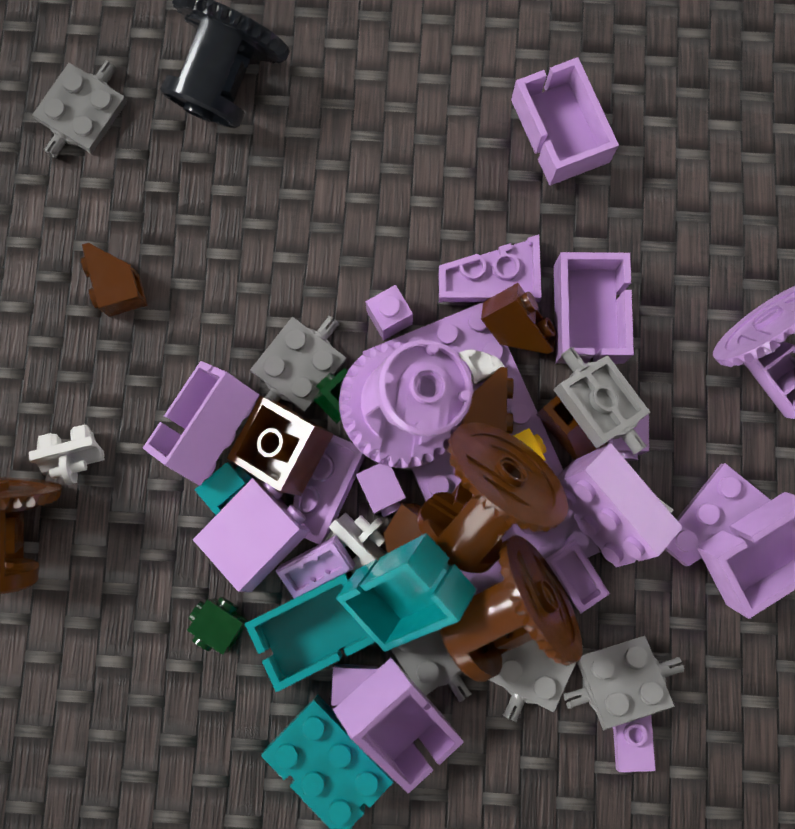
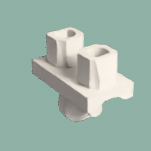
[29,424,105,485]
[325,513,387,574]

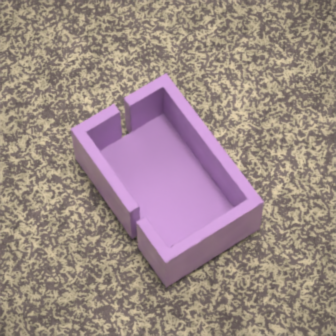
[511,57,619,186]
[554,252,634,364]
[143,361,259,486]
[557,443,683,567]
[696,492,795,619]
[333,658,464,794]

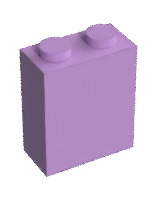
[193,478,310,592]

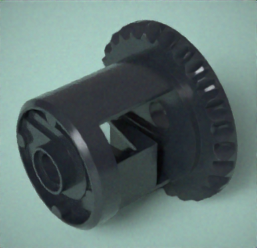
[160,0,290,128]

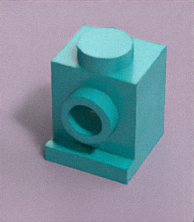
[194,462,252,515]

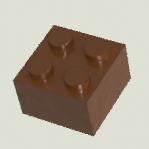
[227,395,334,496]

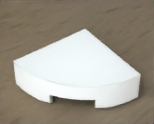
[459,349,505,386]

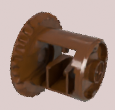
[417,422,568,573]
[0,477,62,594]
[439,535,583,682]

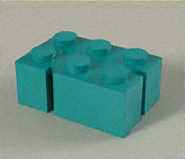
[336,533,477,651]
[245,573,375,692]
[261,694,394,829]

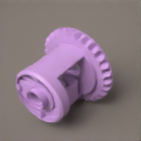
[713,286,795,419]
[339,340,473,468]

